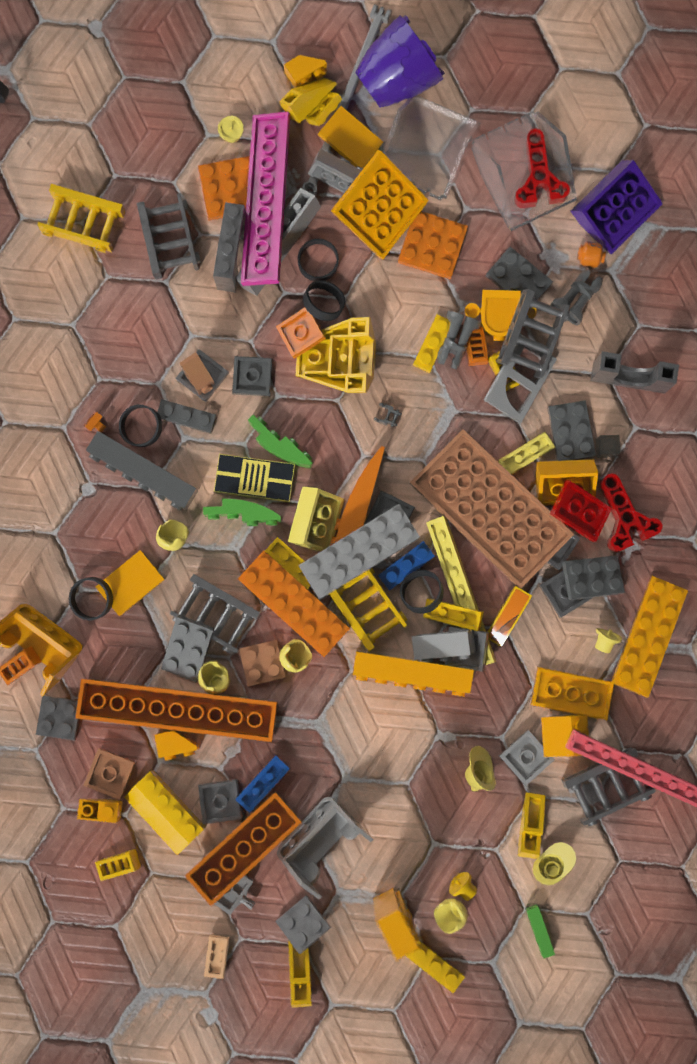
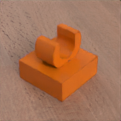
[83,411,106,433]

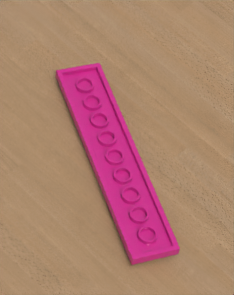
[241,112,290,286]

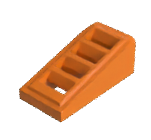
[466,327,488,366]
[0,646,42,686]

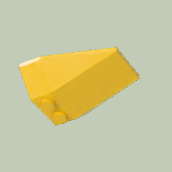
[296,317,376,393]

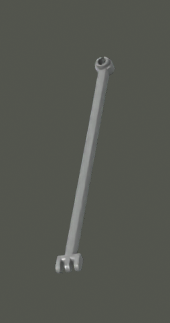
[302,4,391,195]

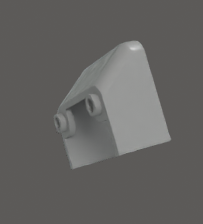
[277,797,374,899]

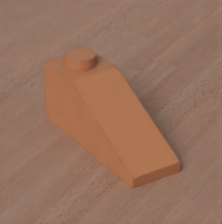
[180,352,215,395]

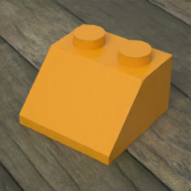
[541,715,589,757]

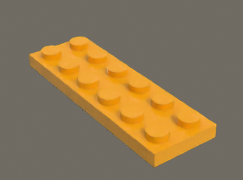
[611,576,688,698]

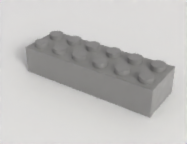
[299,504,420,600]

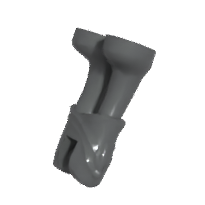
[550,268,603,325]
[437,311,481,370]

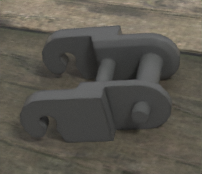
[373,403,402,427]

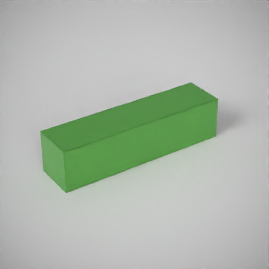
[525,904,555,959]

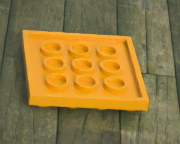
[331,150,429,259]

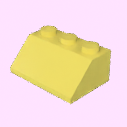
[288,487,344,552]

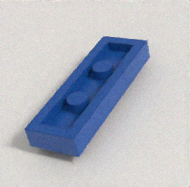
[378,541,435,591]
[235,755,290,813]

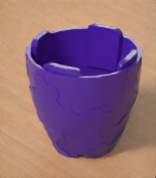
[355,15,445,107]

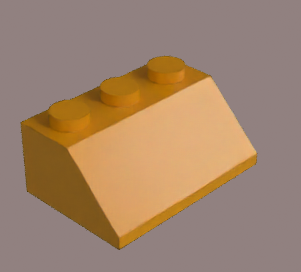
[536,459,598,506]

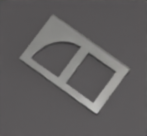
[483,335,557,423]

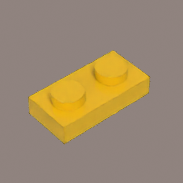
[305,92,342,126]

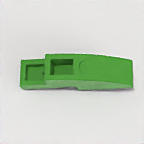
[248,415,313,468]
[203,499,281,526]

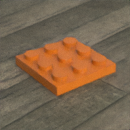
[198,156,250,221]
[398,211,468,280]

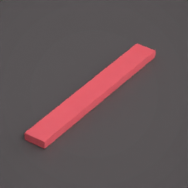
[565,729,697,807]

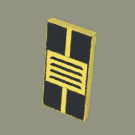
[214,454,295,502]

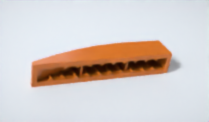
[330,446,385,546]

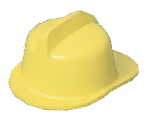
[465,746,496,791]
[533,842,576,885]

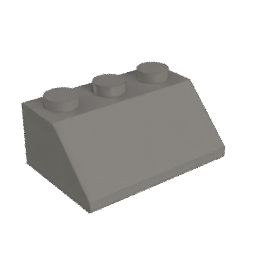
[308,149,363,193]

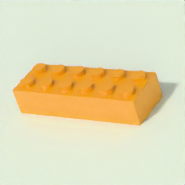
[352,652,474,697]
[373,888,420,961]

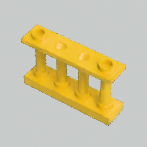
[37,184,126,253]
[329,568,407,652]

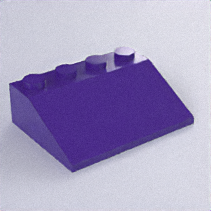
[571,160,663,254]

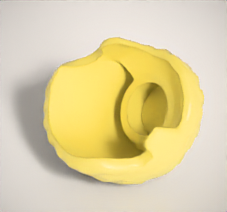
[156,520,189,551]
[279,639,312,673]
[198,661,230,694]
[434,898,468,934]

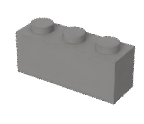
[412,630,476,662]

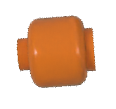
[577,241,606,268]

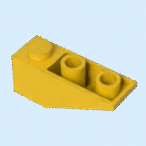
[279,78,337,123]

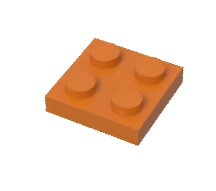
[276,307,326,359]

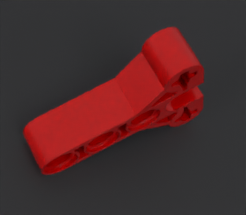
[514,128,570,208]
[600,473,663,552]

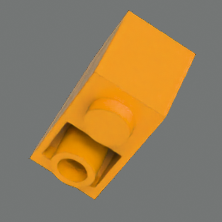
[284,55,327,88]
[154,730,199,761]
[77,799,123,823]

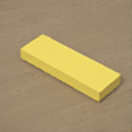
[497,431,555,475]

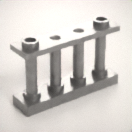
[137,193,201,280]
[496,289,570,378]
[170,574,261,655]
[561,748,656,826]

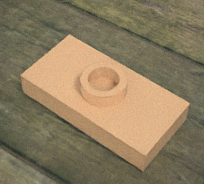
[204,934,229,979]

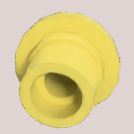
[218,116,244,143]
[595,628,622,653]

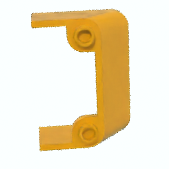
[0,604,82,696]

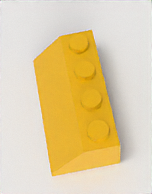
[124,770,206,855]

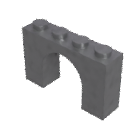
[213,202,246,293]
[590,351,679,394]

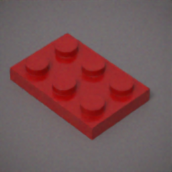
[550,480,612,542]

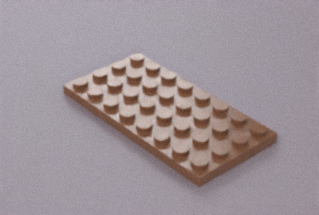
[410,429,574,589]

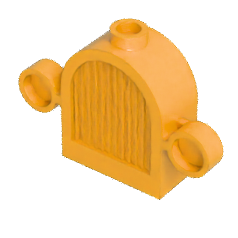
[464,290,537,341]

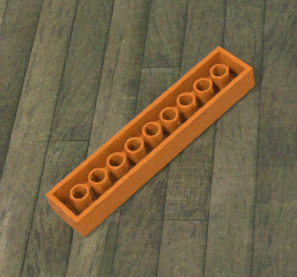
[76,679,278,742]

